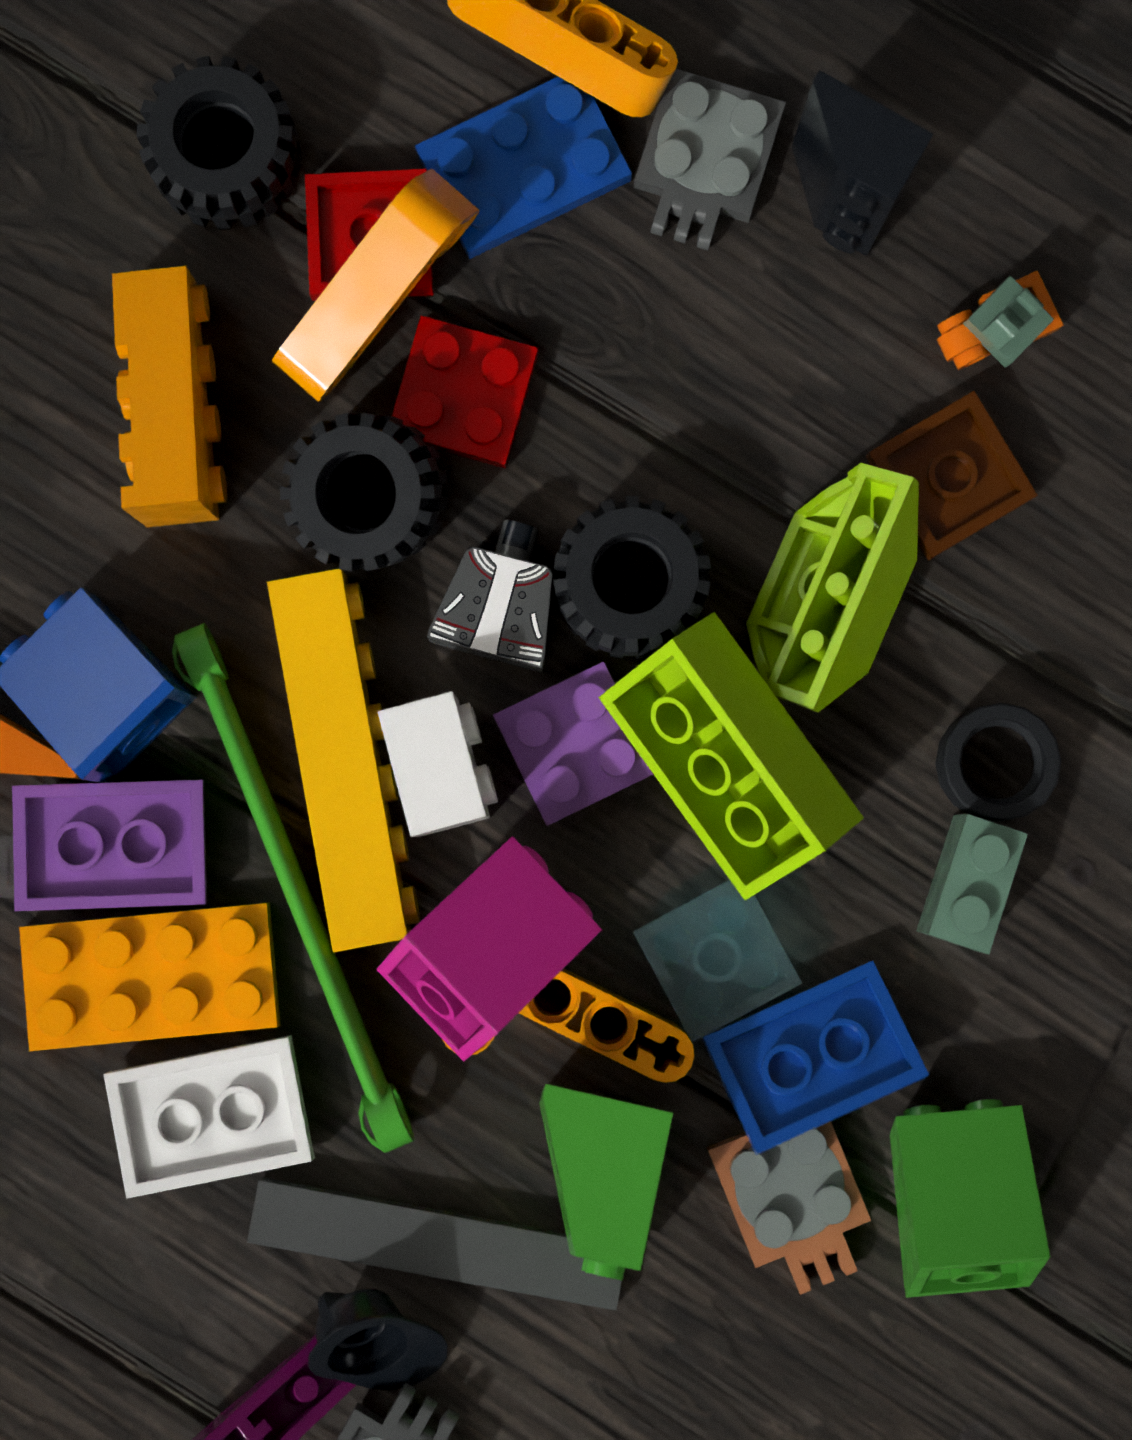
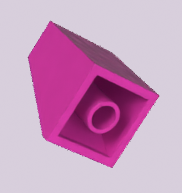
[376,836,602,1061]

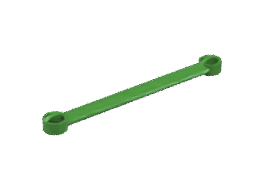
[172,623,414,1153]

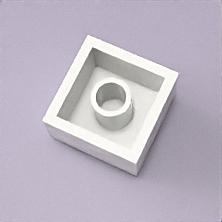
[377,691,498,837]

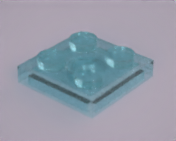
[632,879,802,1043]

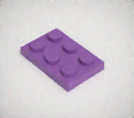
[12,780,207,911]

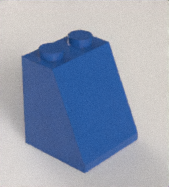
[0,587,197,783]

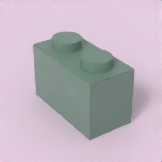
[916,814,1028,955]

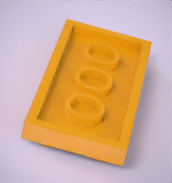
[19,902,281,1051]

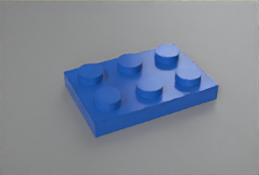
[415,76,632,259]
[703,960,929,1156]

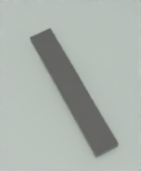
[247,1177,622,1311]

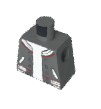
[427,520,553,673]

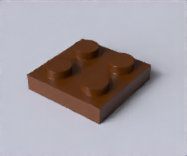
[865,391,1038,561]

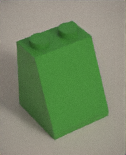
[539,1084,673,1281]
[890,1099,1050,1298]

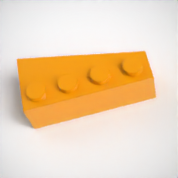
[112,266,227,528]

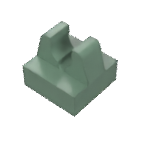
[963,276,1054,368]

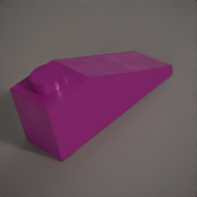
[192,1334,356,1440]

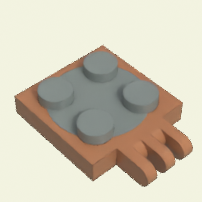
[707,1122,871,1295]

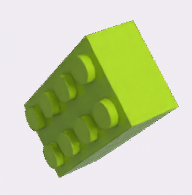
[598,612,864,900]

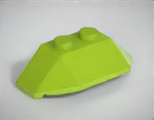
[746,463,919,713]

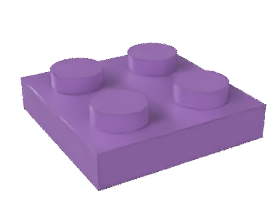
[493,661,654,826]

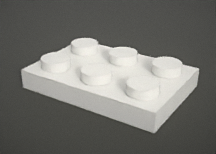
[103,1035,315,1199]

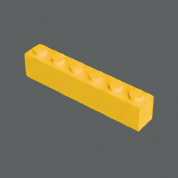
[267,569,420,952]

